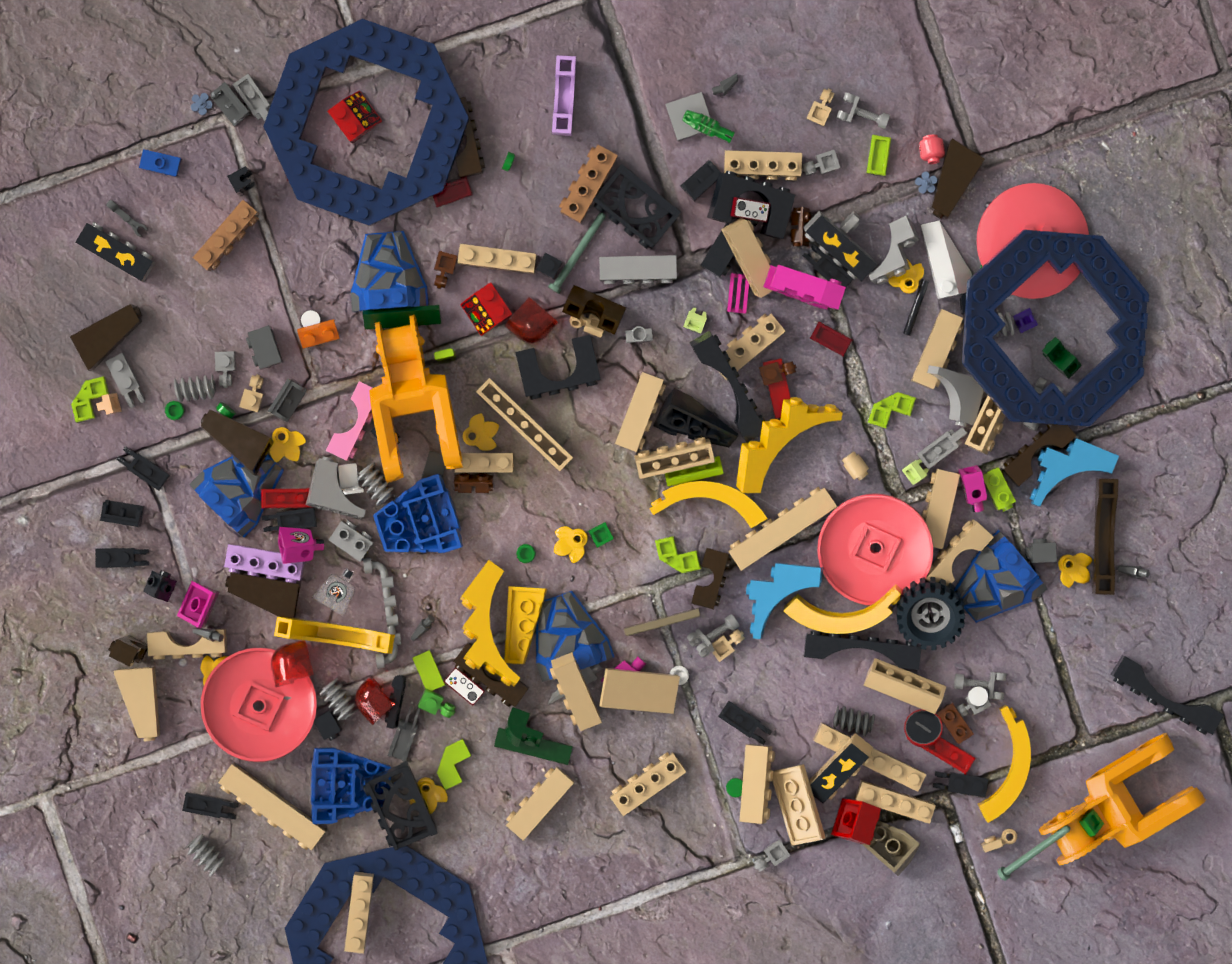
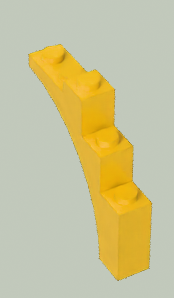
[736,397,843,493]
[460,560,520,686]

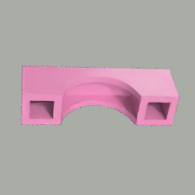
[326,381,373,461]

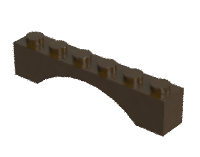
[1092,478,1118,595]

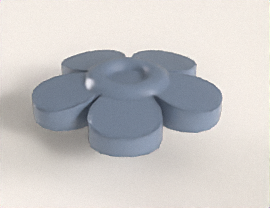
[191,93,213,115]
[915,172,937,193]

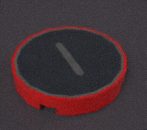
[904,709,942,747]

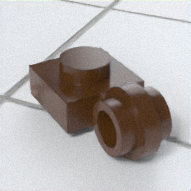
[434,251,458,289]
[759,361,797,386]

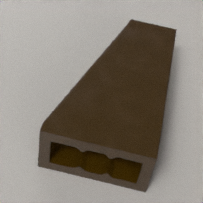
[930,138,985,220]
[70,304,143,371]
[201,409,273,476]
[225,572,301,618]

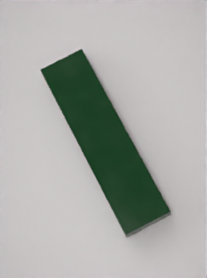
[363,305,441,330]
[494,727,573,765]

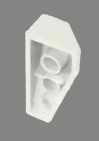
[921,220,972,300]

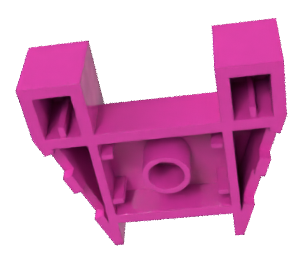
[763,265,846,310]

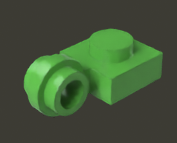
[418,689,456,718]

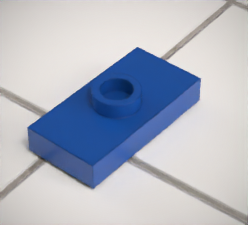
[139,149,181,177]

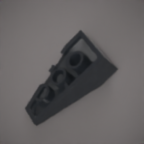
[653,388,738,448]

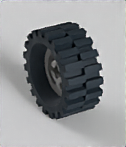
[897,577,965,650]

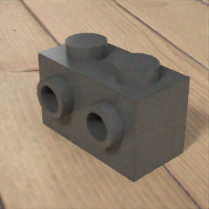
[246,325,283,370]
[1025,538,1057,563]

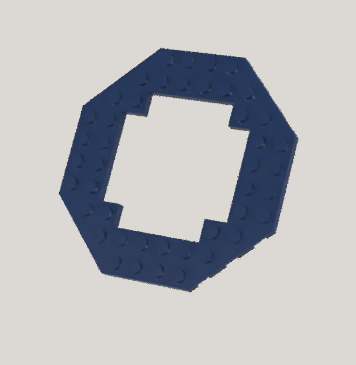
[263,19,469,226]
[962,230,1149,426]
[285,846,488,964]

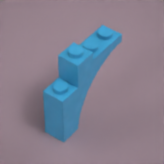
[1030,438,1119,507]
[746,563,823,639]

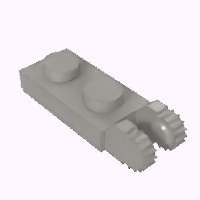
[105,353,145,408]

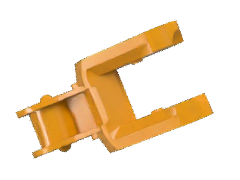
[369,315,463,483]
[1039,733,1206,865]

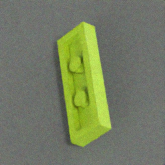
[664,456,724,487]

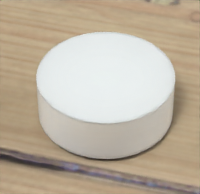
[301,310,321,327]
[670,666,689,685]
[968,687,988,706]

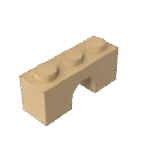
[455,453,514,472]

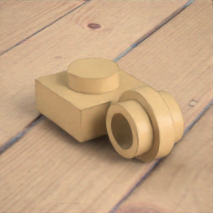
[806,88,835,126]
[569,314,604,338]
[239,374,264,412]
[712,629,745,662]
[981,829,1017,853]

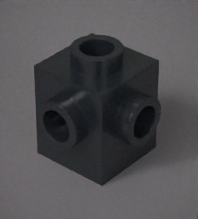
[143,570,177,602]

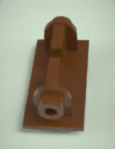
[791,207,812,247]
[454,473,493,493]
[937,703,974,744]

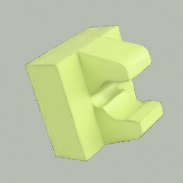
[683,308,707,334]
[902,459,929,485]

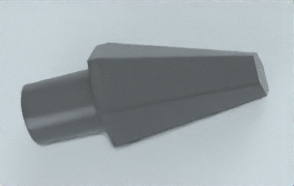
[712,73,738,96]
[1117,566,1150,579]
[411,615,435,641]
[193,628,224,642]

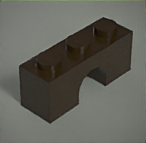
[562,285,627,335]
[691,547,731,610]

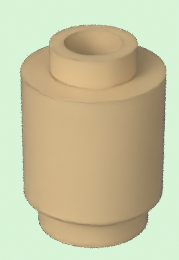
[842,451,869,481]

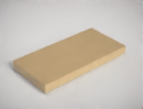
[599,668,680,714]
[772,764,826,846]

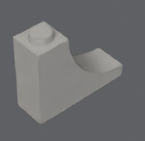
[927,365,984,427]
[306,457,366,520]

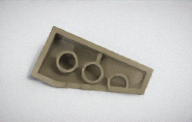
[862,821,920,876]

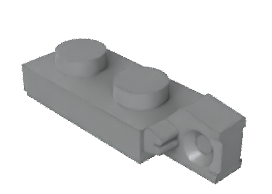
[232,74,270,121]
[917,427,967,469]

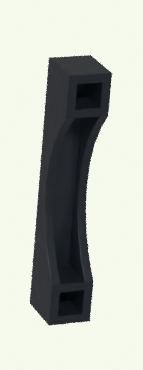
[689,331,765,443]
[803,630,921,670]
[1110,655,1224,735]

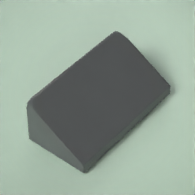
[421,451,446,479]

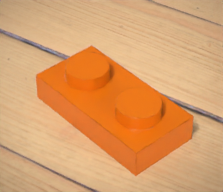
[297,319,340,349]

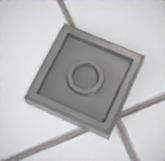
[665,92,710,141]

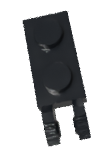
[802,244,853,287]
[116,446,170,491]
[262,508,317,532]
[95,548,149,568]
[385,675,407,729]
[718,700,772,745]
[933,771,989,798]
[182,792,239,819]

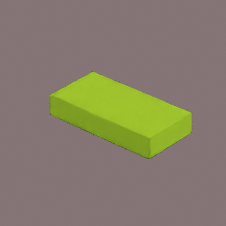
[866,135,891,176]
[434,348,456,361]
[412,650,445,691]

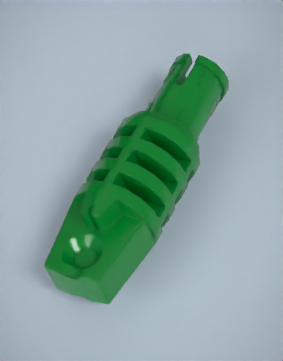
[682,110,735,143]

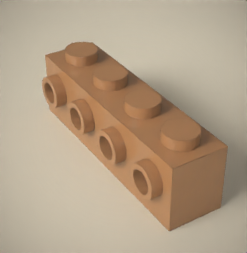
[559,145,618,224]
[192,200,260,271]

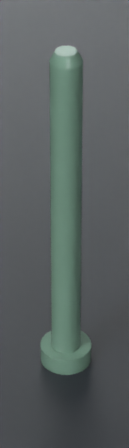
[548,213,606,294]
[997,825,1070,881]

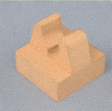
[96,393,122,415]

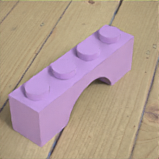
[552,55,576,136]

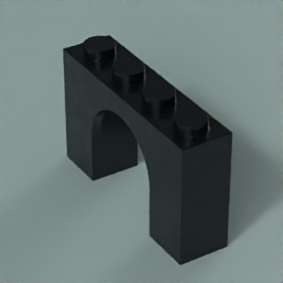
[707,171,795,239]
[515,335,601,400]

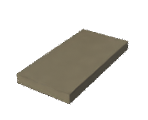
[624,608,700,636]

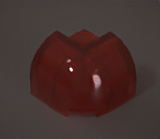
[505,297,558,344]
[271,640,313,688]
[355,676,395,726]

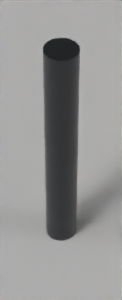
[903,279,929,336]

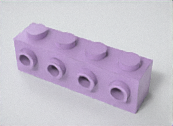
[224,544,305,583]

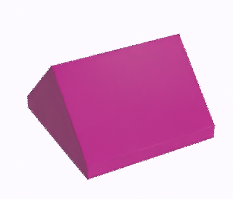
[177,581,219,629]

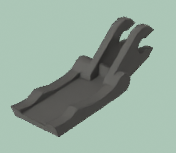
[387,705,421,762]

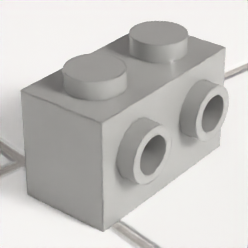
[329,520,374,562]

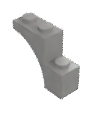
[868,216,919,285]

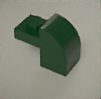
[1042,337,1082,379]
[505,707,544,747]

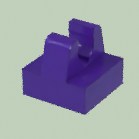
[1013,308,1038,334]

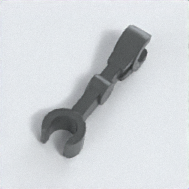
[106,200,148,237]

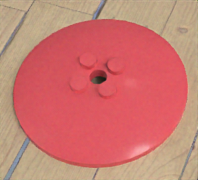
[976,183,1089,299]
[817,494,933,606]
[201,648,317,762]

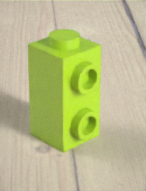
[983,467,1016,512]

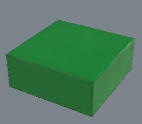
[588,522,614,548]
[1079,809,1104,837]

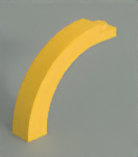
[649,481,768,528]
[783,584,901,634]
[274,617,395,654]
[978,705,1031,823]

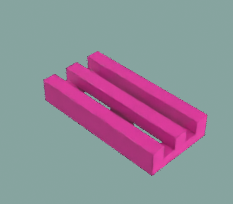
[727,273,749,314]

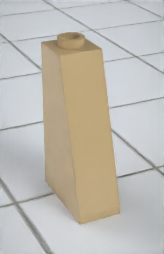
[114,667,160,741]

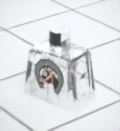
[312,567,356,616]

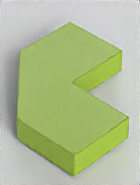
[71,376,109,423]
[867,392,916,429]
[655,536,701,573]
[437,739,471,790]

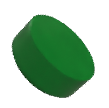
[502,151,515,172]
[165,401,185,420]
[216,402,236,419]
[516,544,536,563]
[726,778,743,798]

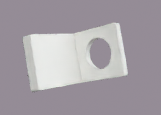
[337,463,364,495]

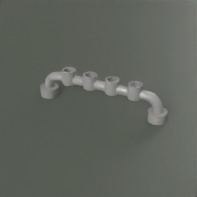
[363,558,401,669]

